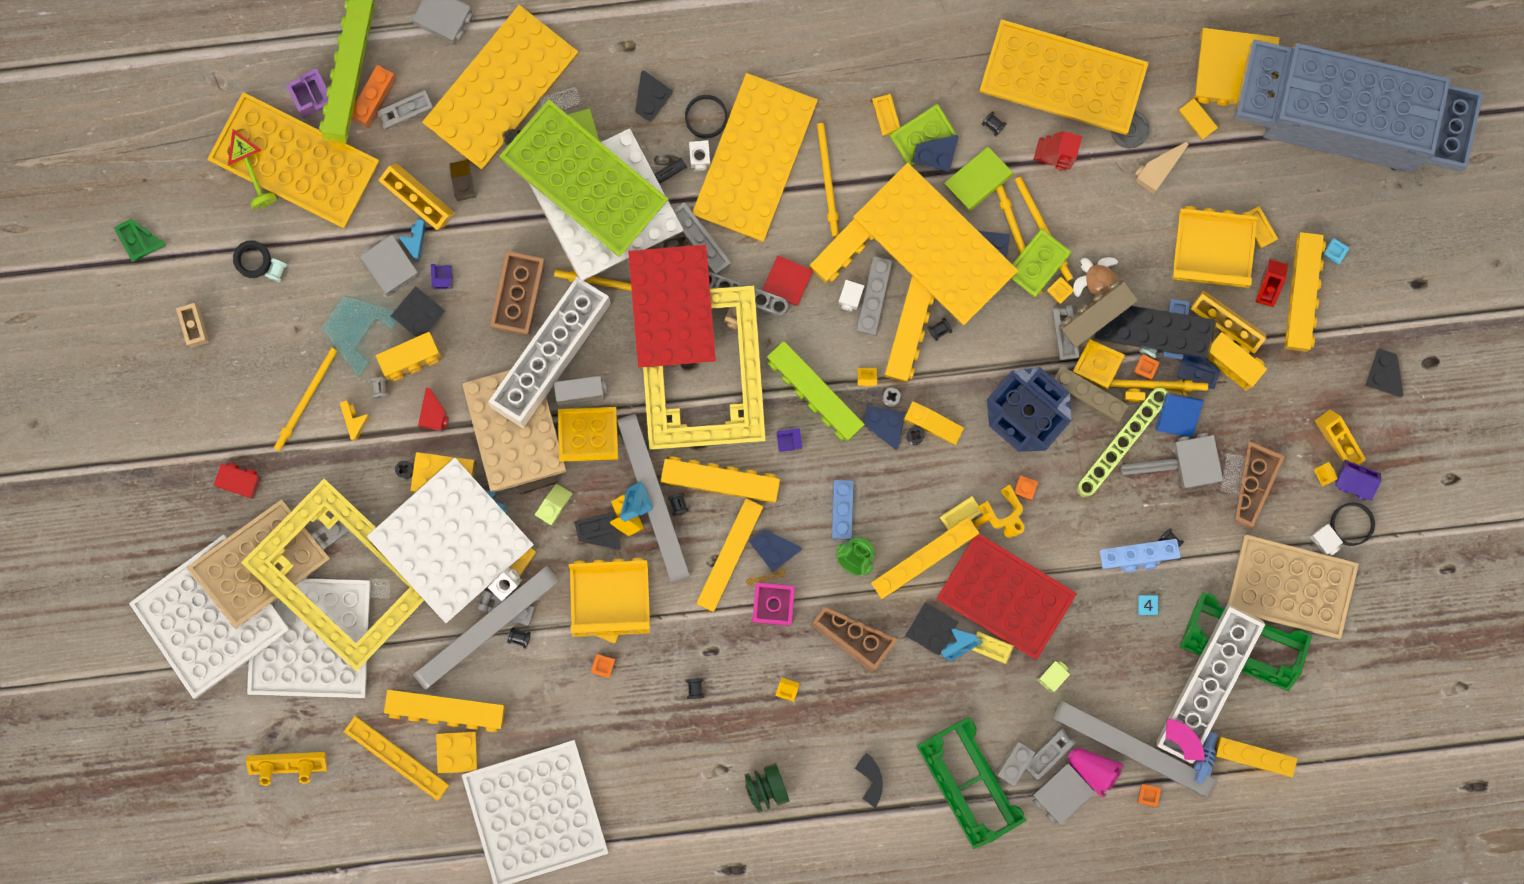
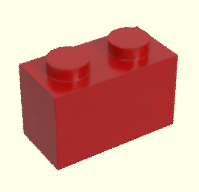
[213,462,261,499]

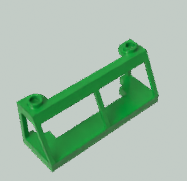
[1179,592,1312,691]
[916,717,1027,849]

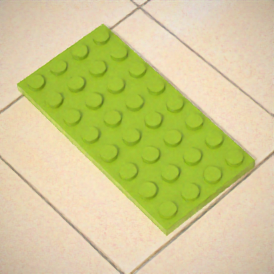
[499,99,669,258]

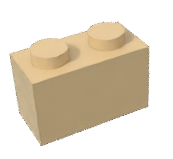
[176,303,210,348]

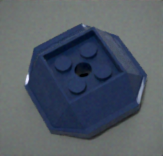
[986,367,1072,452]

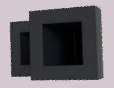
[854,753,883,808]

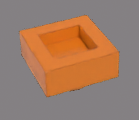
[1134,354,1160,380]
[1014,475,1038,501]
[591,654,615,678]
[1137,784,1161,807]

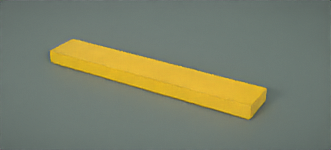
[696,498,763,612]
[343,716,450,801]

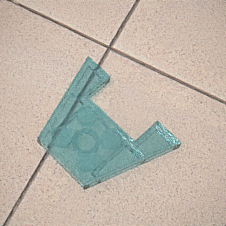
[321,296,397,377]

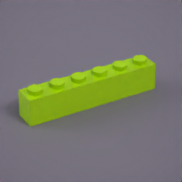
[767,341,865,442]

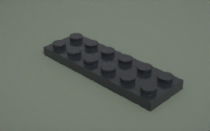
[1094,306,1217,359]

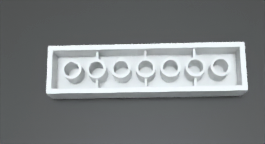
[488,277,611,428]
[1156,604,1265,764]

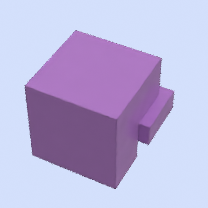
[286,68,329,118]

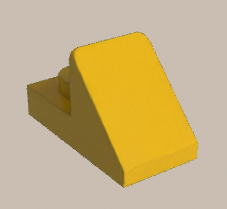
[340,400,370,441]
[610,494,644,536]

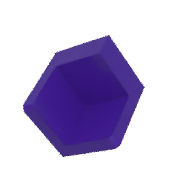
[431,264,453,289]
[777,428,802,452]

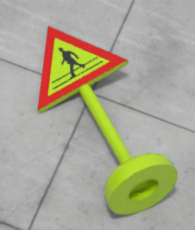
[228,129,277,210]

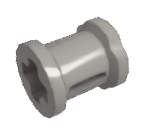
[370,377,389,399]
[882,388,901,407]

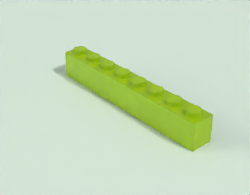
[319,0,375,143]

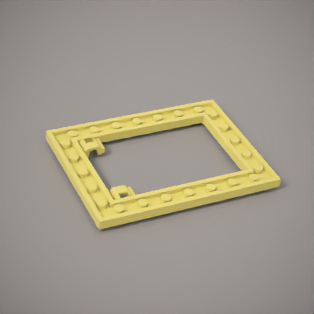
[643,286,766,449]
[241,479,424,671]

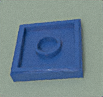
[1155,393,1204,437]

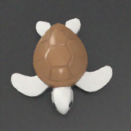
[1074,257,1119,297]

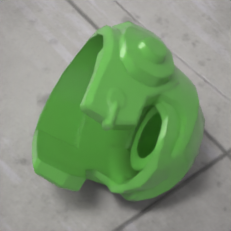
[836,537,875,576]

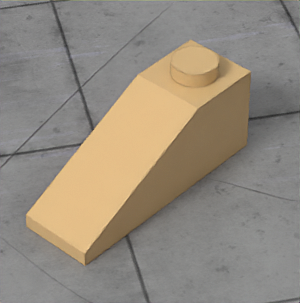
[1135,142,1189,194]

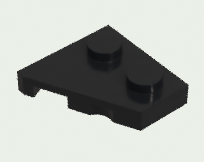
[635,70,673,123]
[1365,349,1403,398]
[574,512,621,550]

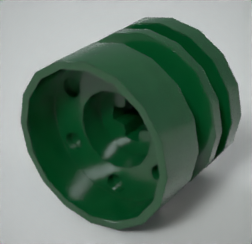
[744,763,790,813]

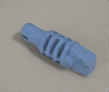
[1194,732,1218,784]

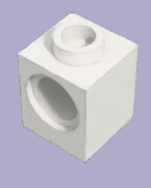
[689,140,710,171]
[838,280,864,312]
[1310,524,1343,555]
[488,568,522,601]

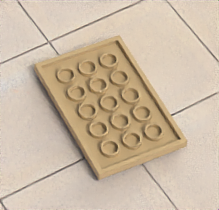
[462,370,567,493]
[187,499,330,630]
[1227,534,1359,639]

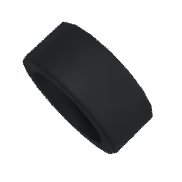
[233,240,271,278]

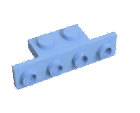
[1100,539,1180,573]

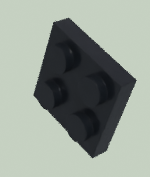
[391,286,445,337]
[905,602,959,656]

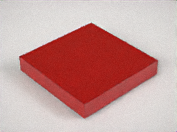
[762,255,813,306]

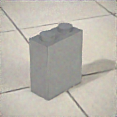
[412,0,473,45]
[360,235,420,297]
[554,376,608,406]
[1173,433,1223,490]
[994,742,1035,786]
[1032,763,1095,825]

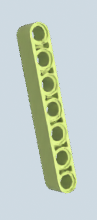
[1077,388,1168,497]

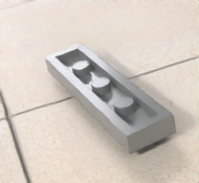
[673,202,731,274]
[857,256,892,336]

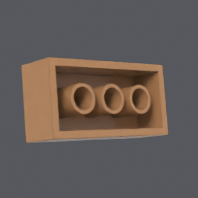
[490,251,546,337]

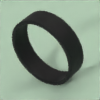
[685,95,727,139]
[1330,502,1375,546]

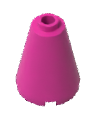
[1068,747,1124,798]

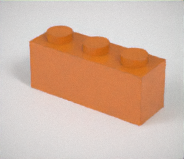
[352,65,396,128]

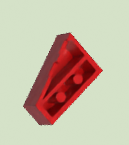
[1033,131,1082,171]

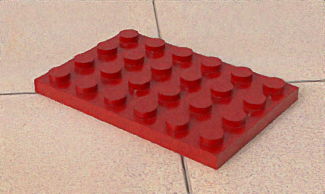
[628,245,716,368]
[936,534,1077,660]

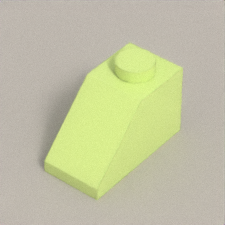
[535,484,573,527]

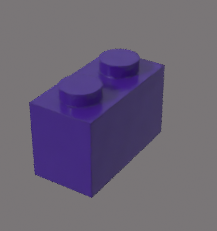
[1335,460,1381,501]

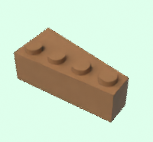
[1234,441,1285,530]
[811,607,898,673]

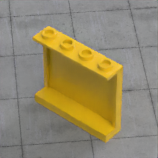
[1193,28,1280,106]
[1172,206,1259,288]
[569,558,650,637]

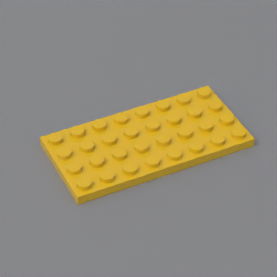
[422,5,579,171]
[979,19,1149,135]
[692,73,818,243]
[207,92,380,229]
[853,163,1018,326]

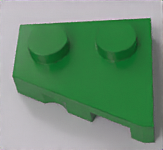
[114,219,166,262]

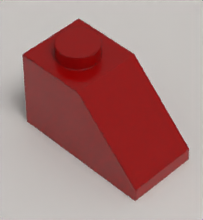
[1255,259,1288,307]
[418,388,449,432]

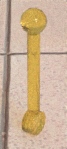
[746,569,786,586]

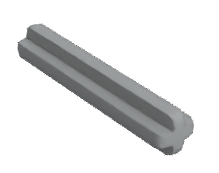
[1120,459,1178,475]

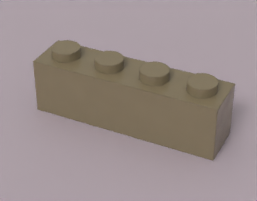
[1059,280,1138,348]
[1053,366,1129,424]

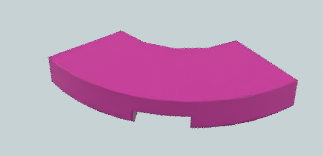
[1165,718,1205,761]

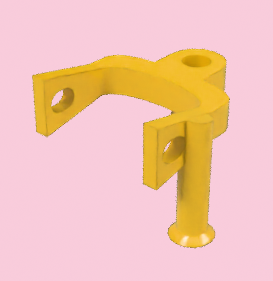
[971,484,1025,538]

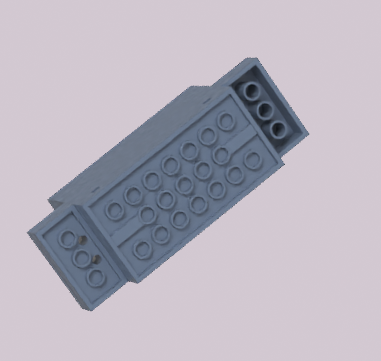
[1233,40,1483,172]

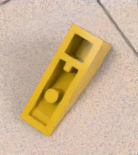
[903,401,964,446]
[1315,410,1366,465]

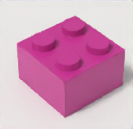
[752,583,795,626]

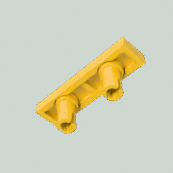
[246,752,328,786]

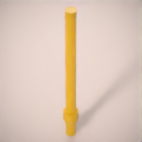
[817,123,839,237]
[1015,176,1073,282]
[996,185,1043,295]
[554,269,632,291]
[273,347,338,452]
[1092,379,1208,392]

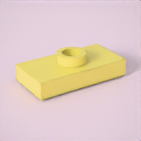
[940,496,982,530]
[972,631,1014,665]

